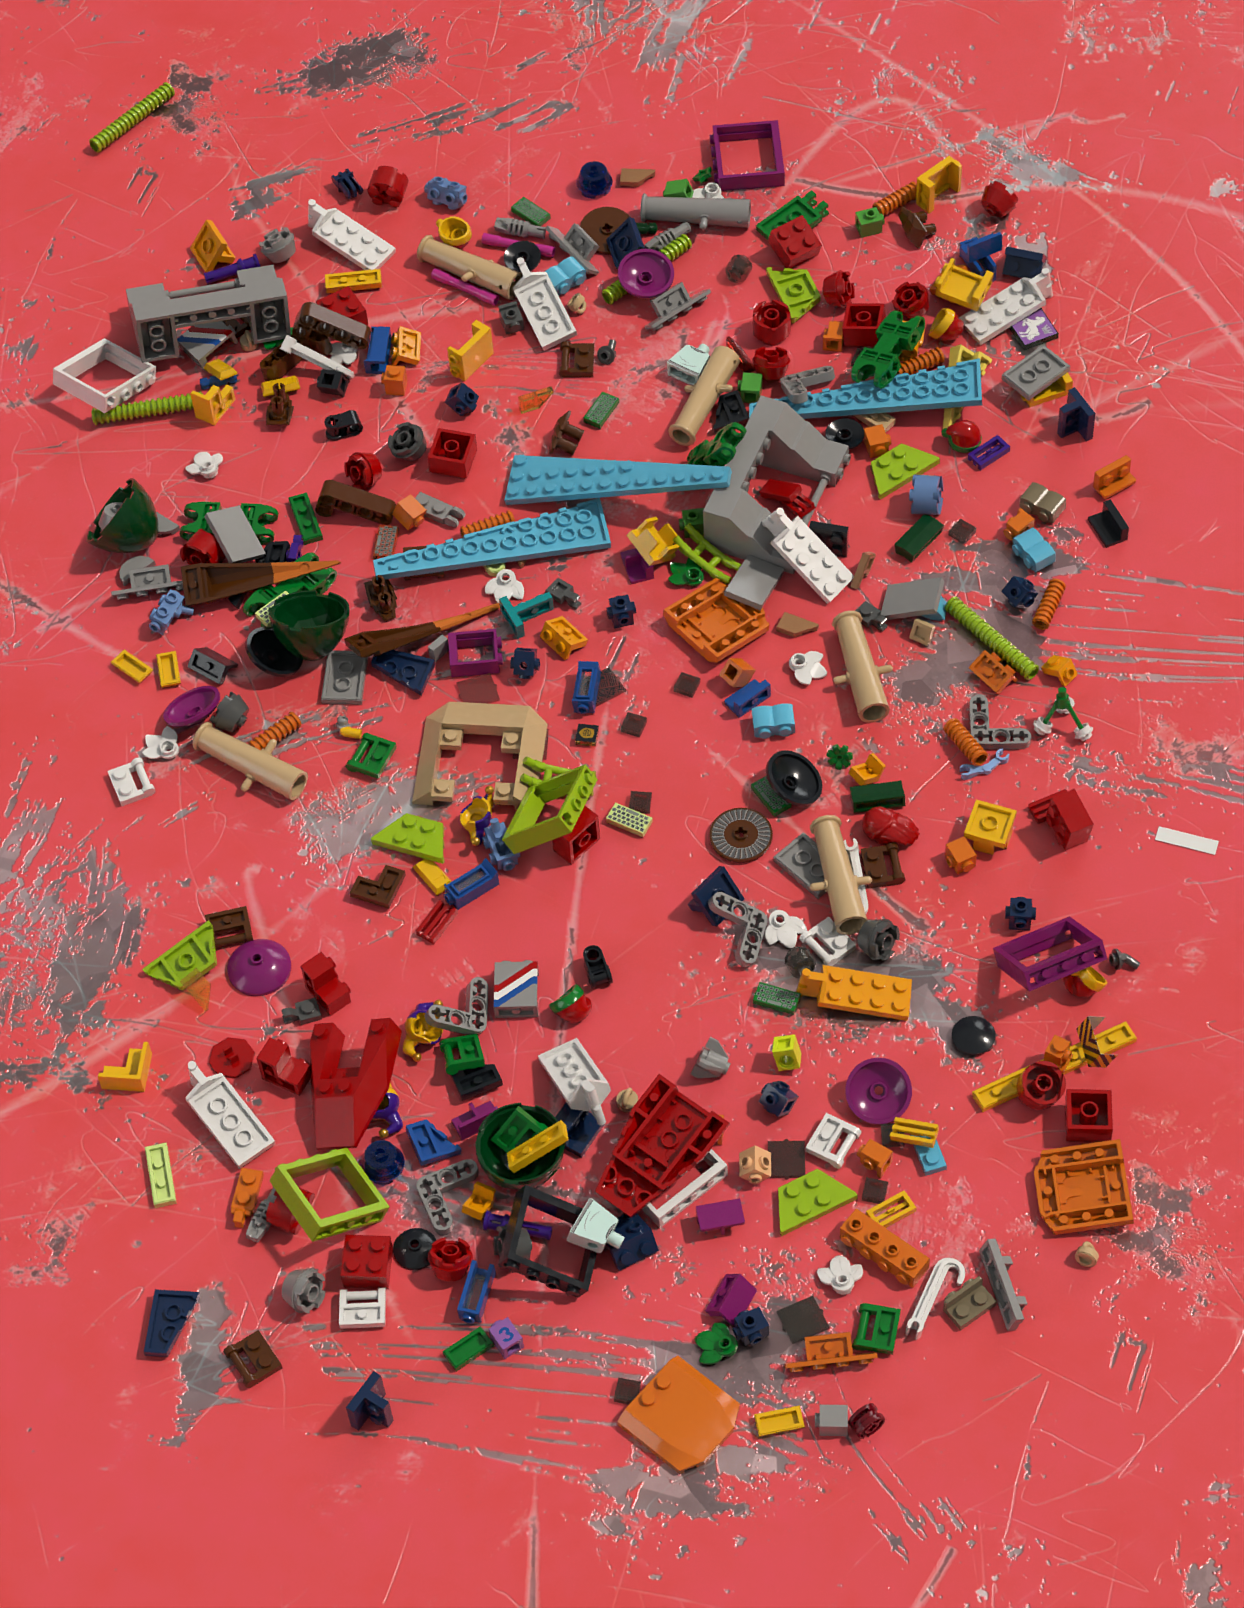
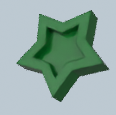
[692,167,712,183]

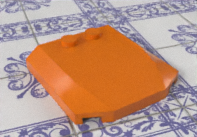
[663,578,770,663]
[1034,1139,1134,1235]
[617,1355,740,1474]

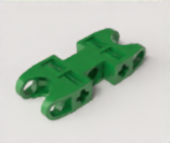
[851,310,925,389]
[687,422,747,466]
[179,502,279,545]
[243,552,337,627]

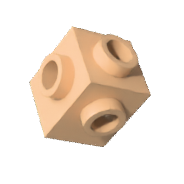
[739,1146,771,1184]

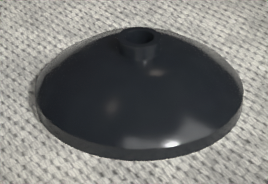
[245,627,303,677]
[766,750,822,806]

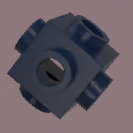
[445,382,479,416]
[1001,576,1039,609]
[606,595,636,629]
[510,647,540,679]
[1005,897,1036,930]
[758,1081,799,1117]
[732,1307,770,1346]

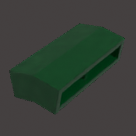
[894,514,944,562]
[850,780,906,813]

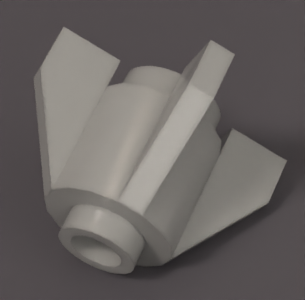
[690,1037,731,1078]

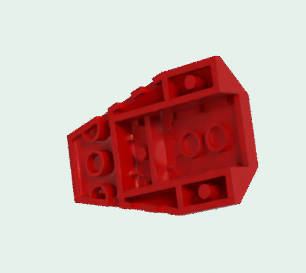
[595,1074,730,1218]

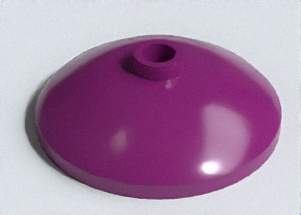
[618,249,674,298]
[163,686,220,727]
[227,939,291,996]
[845,1058,912,1124]

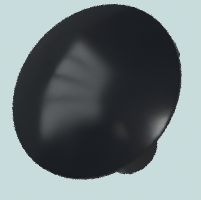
[952,1016,996,1055]

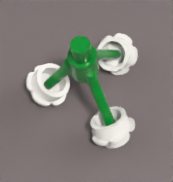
[1033,687,1093,741]

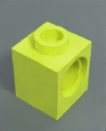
[772,1034,802,1071]

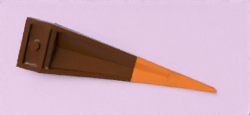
[181,560,341,607]
[344,603,500,658]

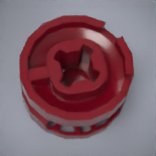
[848,1403,885,1439]

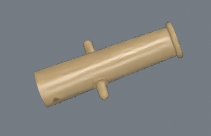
[417,235,523,300]
[668,346,740,446]
[832,610,893,723]
[192,722,308,801]
[810,815,872,935]

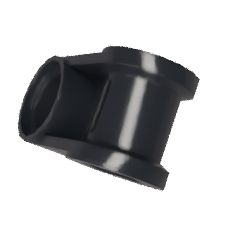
[324,410,363,441]
[583,945,613,989]

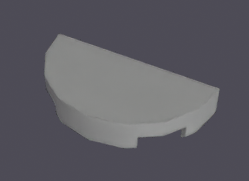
[156,512,180,536]
[119,556,156,586]

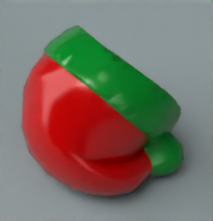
[941,420,982,453]
[549,984,592,1023]

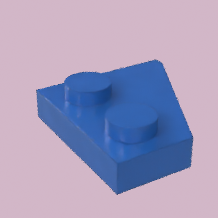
[405,1119,462,1166]

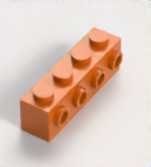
[840,1208,930,1288]

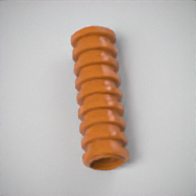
[872,181,917,216]
[895,347,945,376]
[460,510,515,538]
[1032,578,1066,630]
[248,712,302,750]
[943,718,988,766]

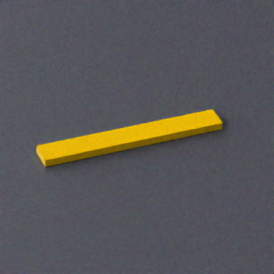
[972,1021,1137,1112]

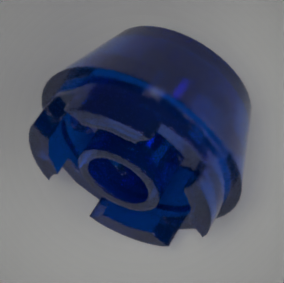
[576,161,613,199]
[360,1140,405,1185]

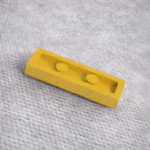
[325,269,382,293]
[507,1120,569,1173]

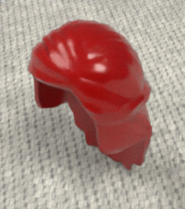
[862,806,920,846]

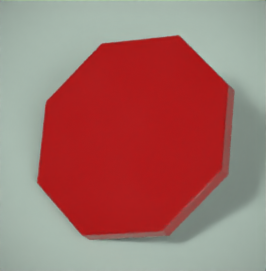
[209,1037,255,1078]

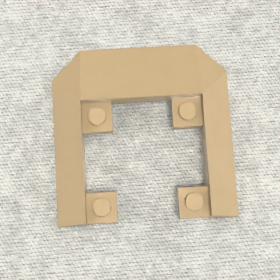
[412,702,548,810]

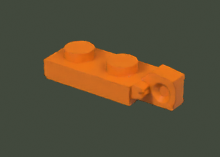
[231,1168,264,1228]

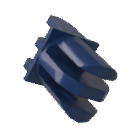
[331,168,364,200]

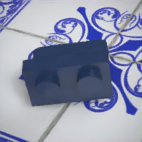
[606,1213,659,1271]

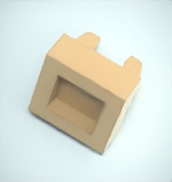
[909,618,935,646]

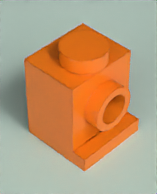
[823,321,843,352]
[1003,508,1035,541]
[1044,1035,1073,1073]
[857,1139,893,1178]

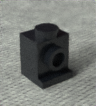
[317,369,349,397]

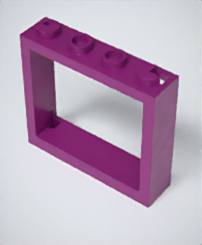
[710,120,785,191]
[993,916,1107,992]

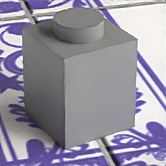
[815,1405,848,1436]

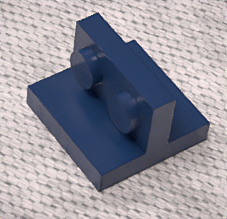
[606,217,645,269]
[1002,246,1047,279]
[1057,387,1096,441]
[688,866,745,926]
[555,1102,605,1158]
[346,1371,394,1431]

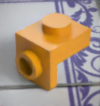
[1041,655,1078,686]
[848,753,885,786]
[462,1181,496,1221]

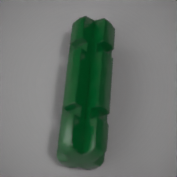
[636,223,658,234]

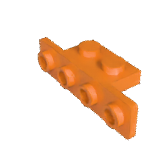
[784,1332,878,1372]

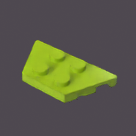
[766,267,821,323]
[871,443,940,500]
[371,813,444,864]
[142,920,217,991]
[778,1169,858,1236]

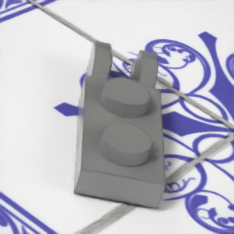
[415,492,466,528]

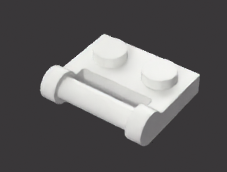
[107,758,156,806]
[799,916,856,966]
[805,1113,862,1169]
[339,1288,386,1329]

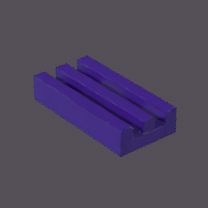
[968,435,1010,471]

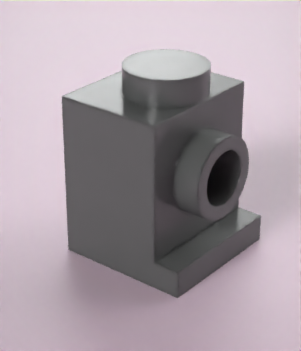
[498,301,524,335]

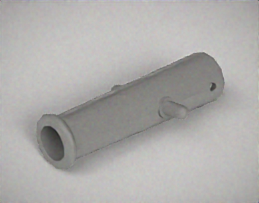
[640,193,751,230]

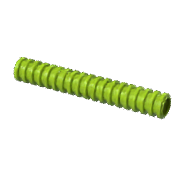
[89,82,175,153]
[602,234,692,304]
[91,391,203,425]
[945,596,1039,680]

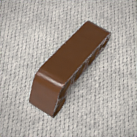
[292,302,371,349]
[260,330,333,382]
[315,480,396,525]

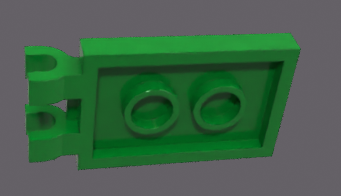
[756,190,829,240]

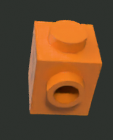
[381,365,408,396]
[863,424,892,458]
[392,494,427,530]
[719,658,756,688]
[945,836,977,874]

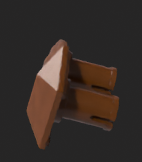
[898,207,937,249]
[266,383,294,425]
[549,411,585,456]
[364,575,397,622]

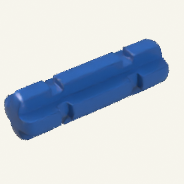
[200,375,237,390]

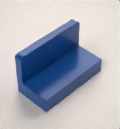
[960,232,1002,263]
[725,679,771,718]

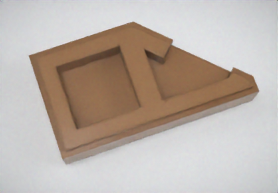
[620,168,655,187]
[850,551,876,589]
[776,612,819,637]

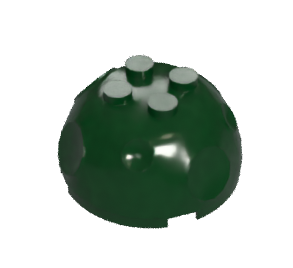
[475,1103,565,1190]

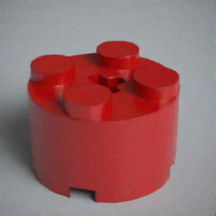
[367,166,409,208]
[753,300,791,346]
[180,529,226,565]
[1017,1061,1066,1110]
[266,1187,315,1235]

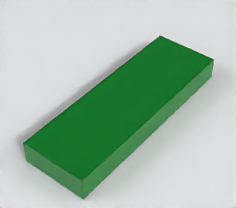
[288,492,323,545]

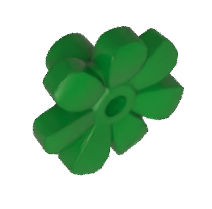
[826,744,853,770]

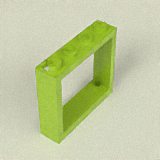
[502,764,598,854]
[270,1148,390,1242]

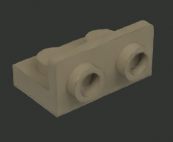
[943,1276,997,1331]

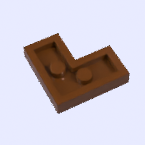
[350,865,406,909]

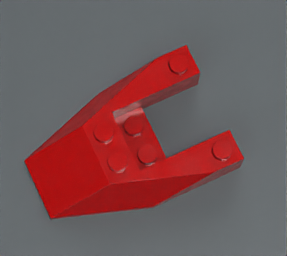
[310,1018,402,1150]

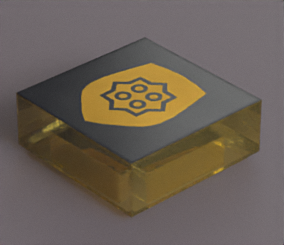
[575,724,599,746]

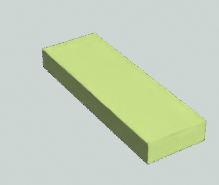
[145,1143,177,1208]

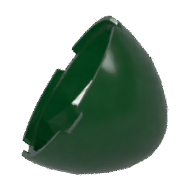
[86,478,159,553]
[269,590,350,661]

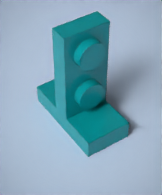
[499,592,554,639]

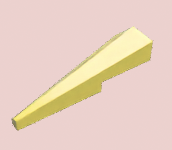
[943,344,992,429]

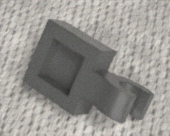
[545,578,581,609]
[855,601,888,632]
[281,997,322,1025]

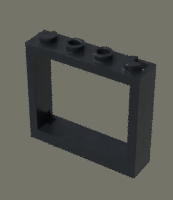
[498,1185,597,1297]

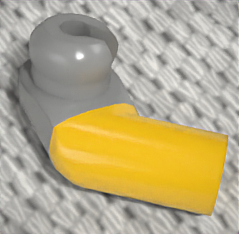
[336,716,362,739]

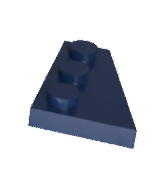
[371,650,435,696]
[144,1289,201,1357]

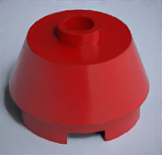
[981,181,1018,218]
[822,270,855,308]
[892,282,929,319]
[752,347,790,380]
[344,452,382,490]
[428,1237,473,1282]

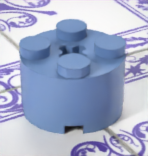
[909,475,944,515]

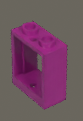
[448,629,503,677]

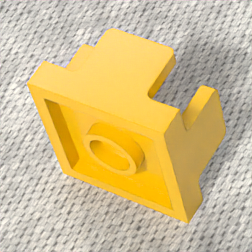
[626,517,680,566]
[964,799,1017,855]

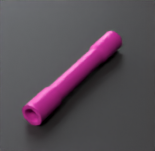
[482,233,555,258]
[431,268,499,306]

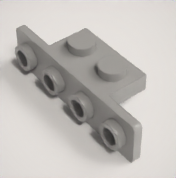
[545,223,600,275]
[644,282,711,331]
[111,564,184,600]

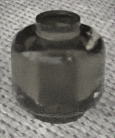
[725,255,752,283]
[784,947,816,978]

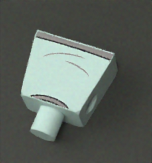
[667,344,710,385]
[566,1198,625,1253]

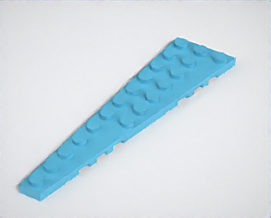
[749,358,982,419]
[504,455,732,505]
[373,498,611,580]

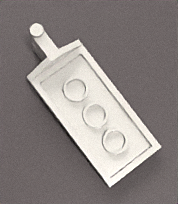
[308,199,396,270]
[513,257,578,351]
[959,268,1053,346]
[762,508,854,604]
[538,1038,611,1125]
[185,1061,275,1169]

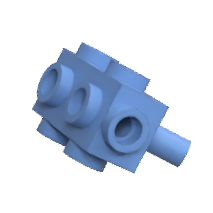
[424,177,468,210]
[149,589,194,635]
[482,818,521,871]

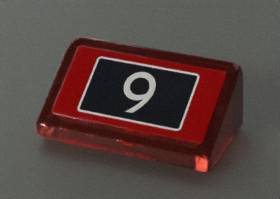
[726,336,755,373]

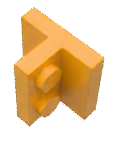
[190,220,236,272]

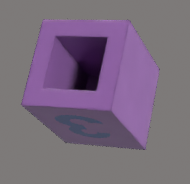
[488,1317,524,1359]

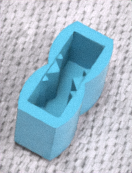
[545,256,587,296]
[1012,527,1056,572]
[752,703,795,739]

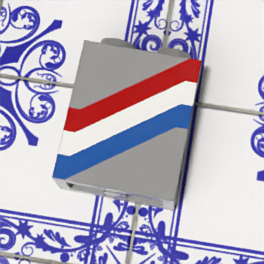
[177,321,238,371]
[494,960,539,1018]

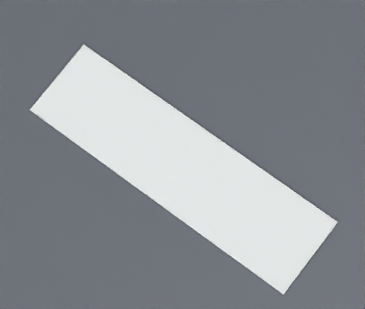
[1155,826,1219,855]

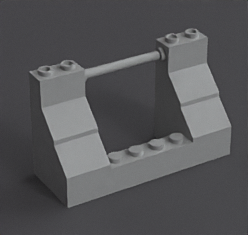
[126,265,291,363]
[703,396,851,574]

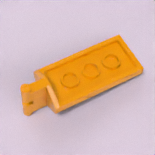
[796,965,912,1021]

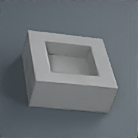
[428,635,449,663]

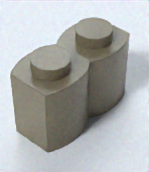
[1020,482,1066,523]

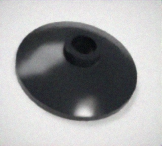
[504,241,541,273]
[825,418,864,449]
[393,1228,436,1270]

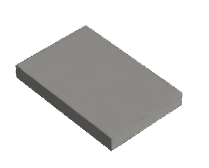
[1001,345,1071,401]
[204,505,266,563]
[724,554,784,610]
[880,577,944,620]
[321,650,368,705]
[773,832,826,899]

